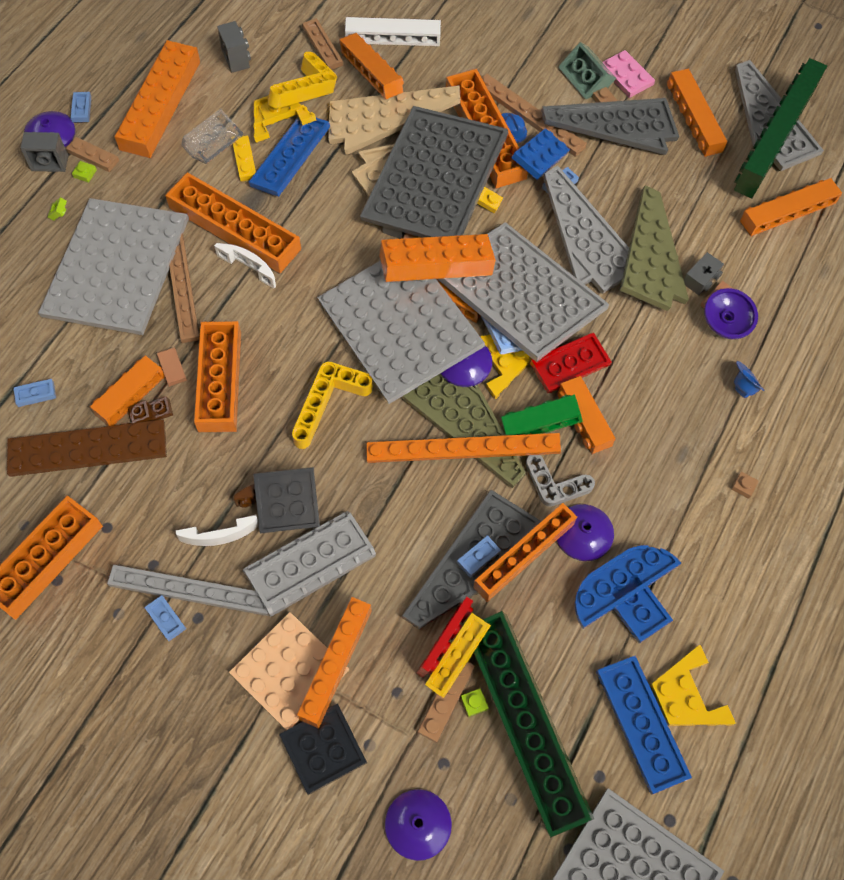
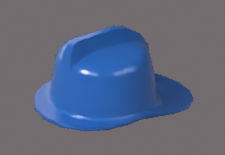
[501,113,527,143]
[734,361,765,398]

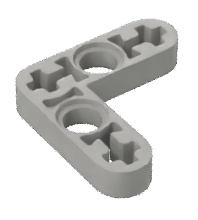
[526,455,595,507]

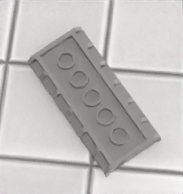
[243,511,376,617]

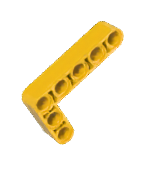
[268,52,337,108]
[292,362,373,449]

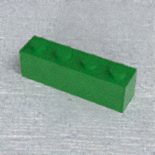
[501,394,583,436]

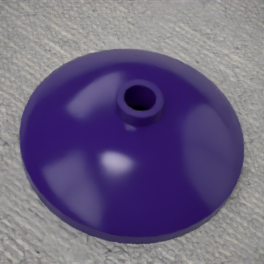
[24,111,76,147]
[704,288,758,340]
[440,345,492,387]
[557,504,614,561]
[385,789,452,861]

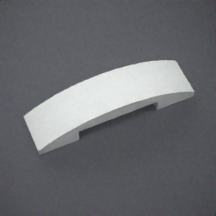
[214,243,276,288]
[176,515,259,546]

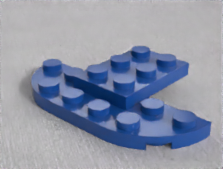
[575,545,681,644]

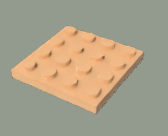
[229,612,349,730]

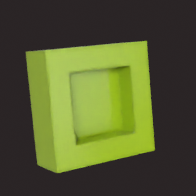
[72,161,97,183]
[48,197,67,221]
[461,688,489,718]

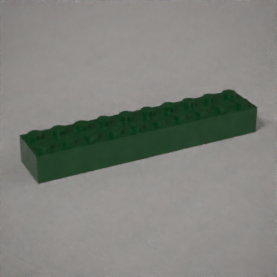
[734,58,827,199]
[474,611,594,838]

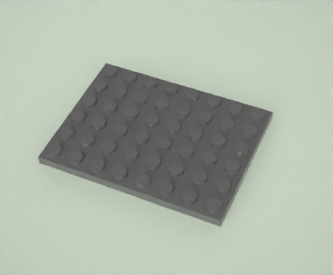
[360,106,508,238]

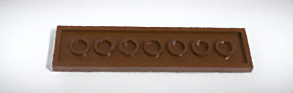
[7,420,167,477]

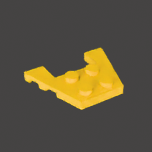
[254,95,316,143]
[480,335,532,399]
[650,645,736,726]

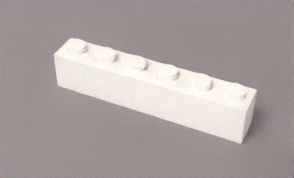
[345,17,441,46]

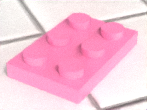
[603,50,655,98]

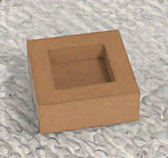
[731,472,759,499]

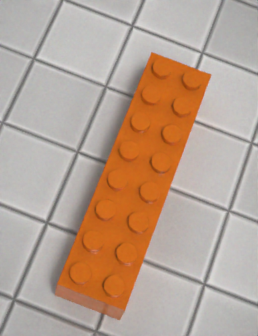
[115,40,200,158]
[446,69,528,189]
[165,172,301,274]

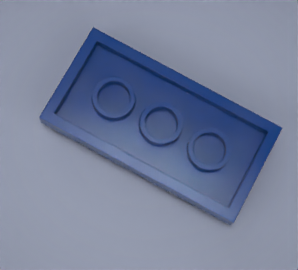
[511,128,570,180]

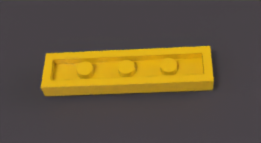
[425,613,491,698]

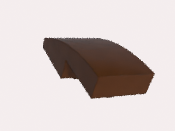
[128,396,173,423]
[234,484,256,508]

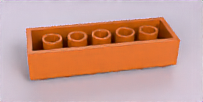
[380,234,496,282]
[194,321,241,432]
[0,495,103,620]

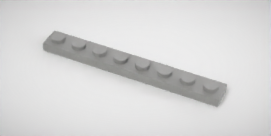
[107,565,269,616]

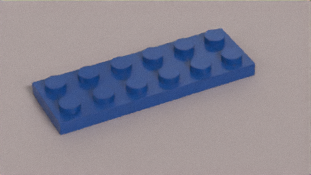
[249,117,330,197]
[596,656,692,795]

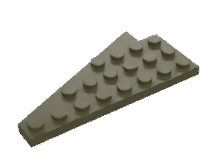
[620,185,689,311]
[401,374,526,489]

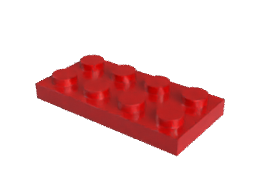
[530,332,612,394]
[416,596,473,678]

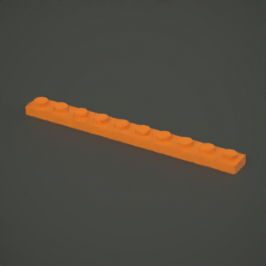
[367,433,561,463]

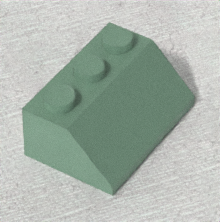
[559,42,616,99]

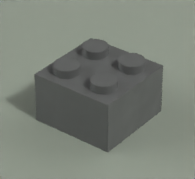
[217,21,251,73]
[21,132,68,172]

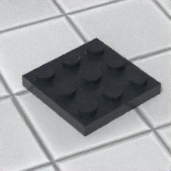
[253,467,320,534]
[279,703,367,796]

